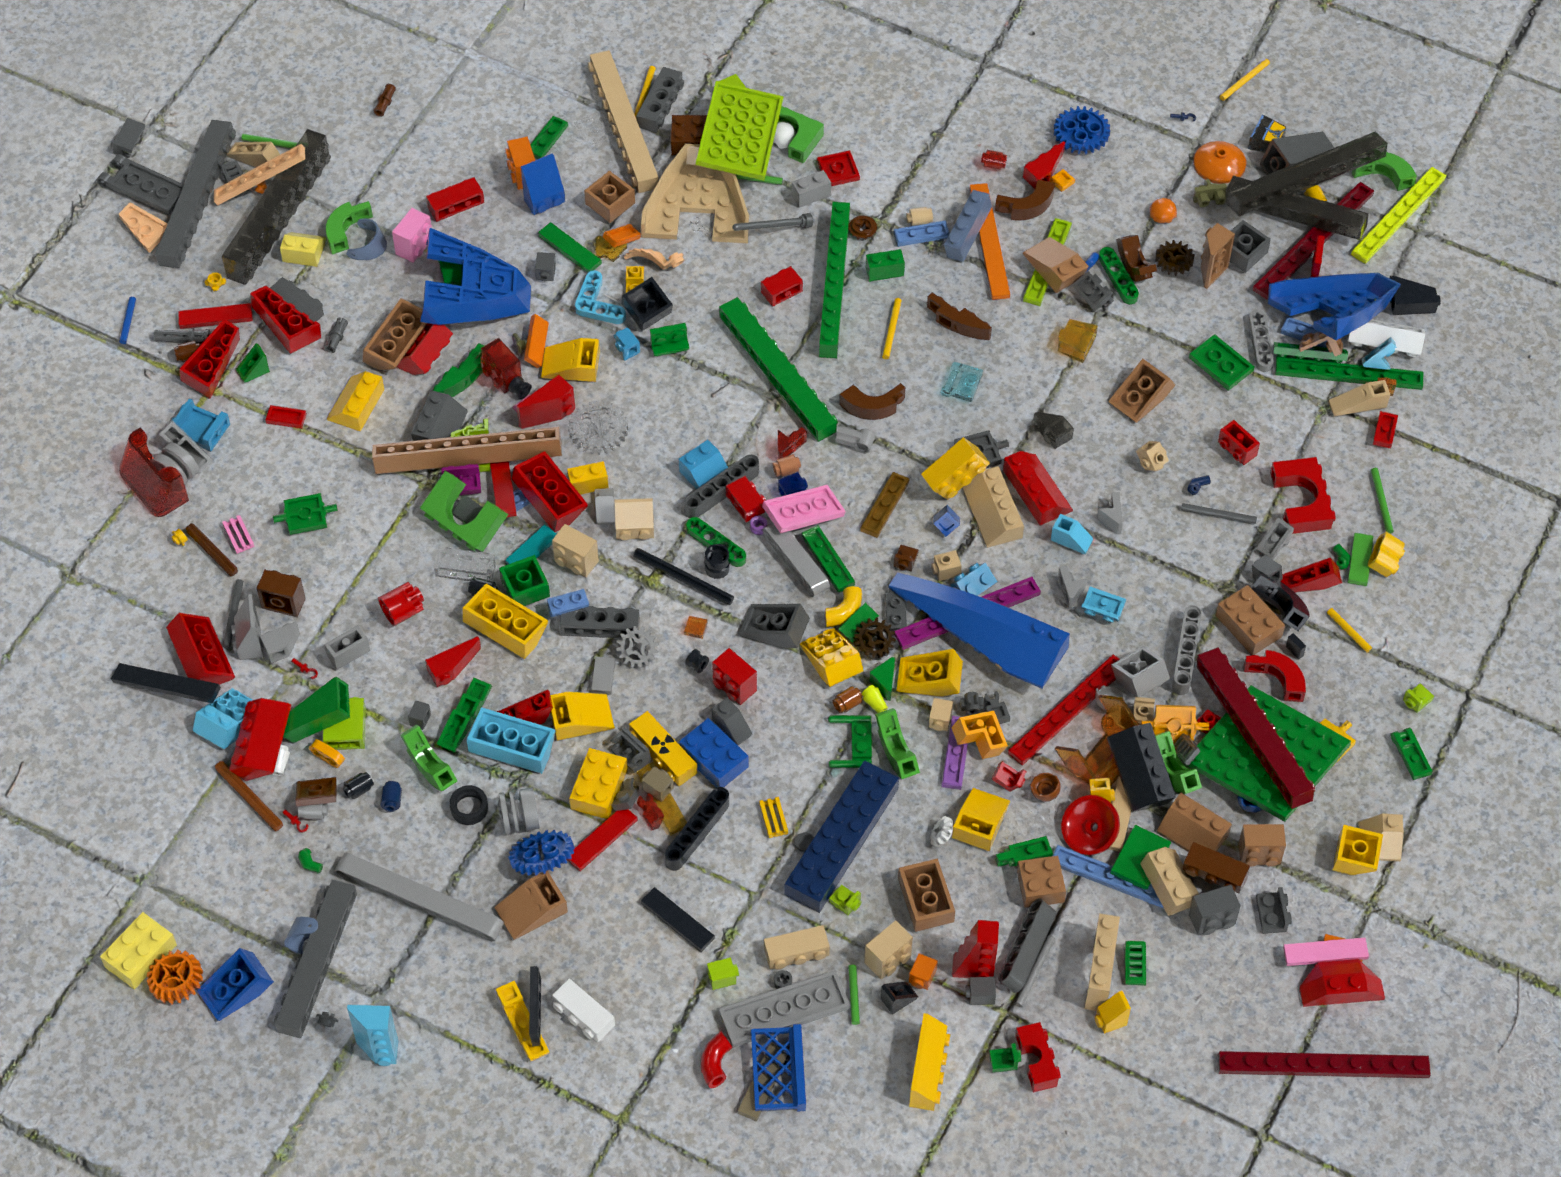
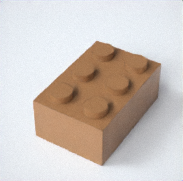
[1215,585,1285,655]
[898,858,955,932]

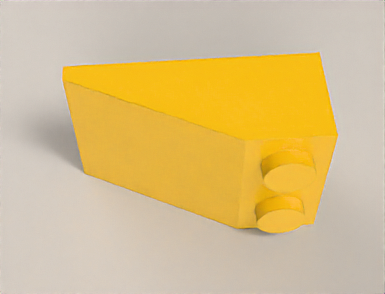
[896,649,963,697]

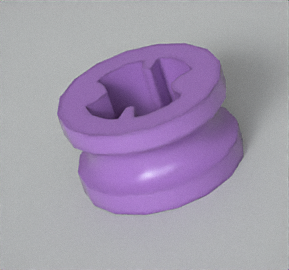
[750,516,767,535]

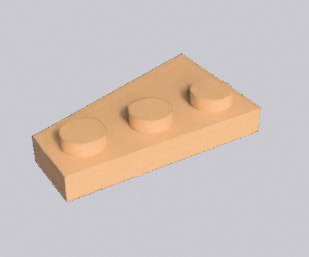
[119,202,168,253]

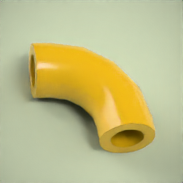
[825,586,862,627]

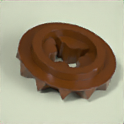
[849,216,877,240]

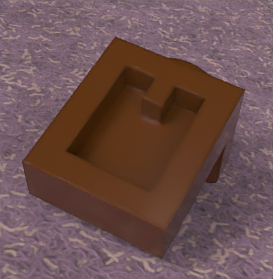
[894,545,919,572]

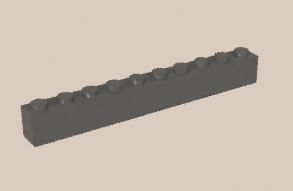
[155,120,236,268]

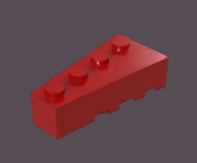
[250,285,321,354]
[179,319,240,399]
[952,920,999,978]

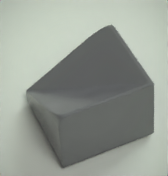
[408,701,431,730]

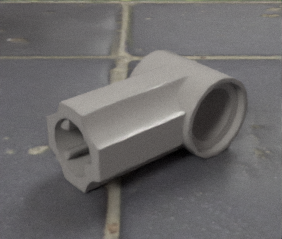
[836,426,875,454]

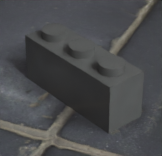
[270,277,324,322]

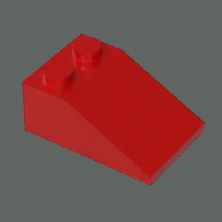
[517,374,575,429]

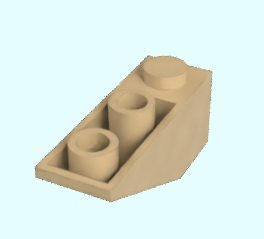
[1328,380,1390,416]

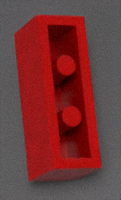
[426,177,485,222]

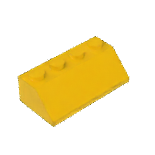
[463,584,548,659]
[909,1013,951,1111]

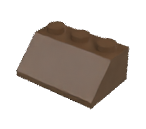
[1200,223,1235,289]
[1157,793,1232,852]

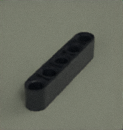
[665,787,729,871]

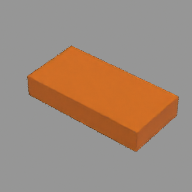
[603,224,641,247]

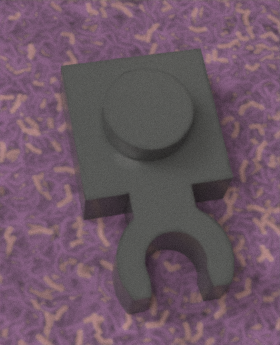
[984,691,1010,724]

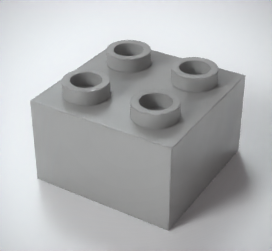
[1112,646,1170,697]

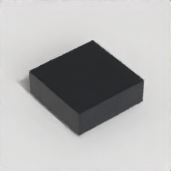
[1285,633,1306,660]

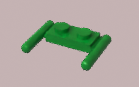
[828,715,872,768]

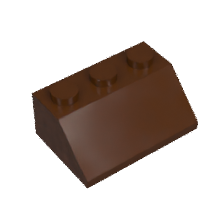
[1183,842,1250,894]

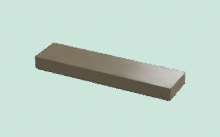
[738,1042,790,1121]

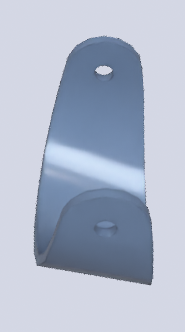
[346,218,387,260]
[284,916,318,954]

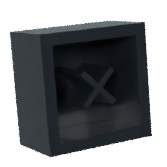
[621,277,673,331]

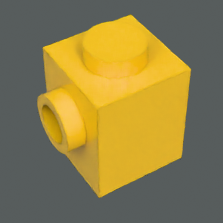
[1089,778,1115,802]

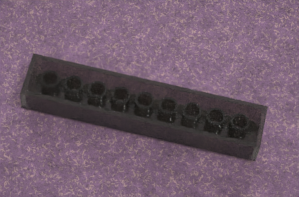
[222,129,331,285]

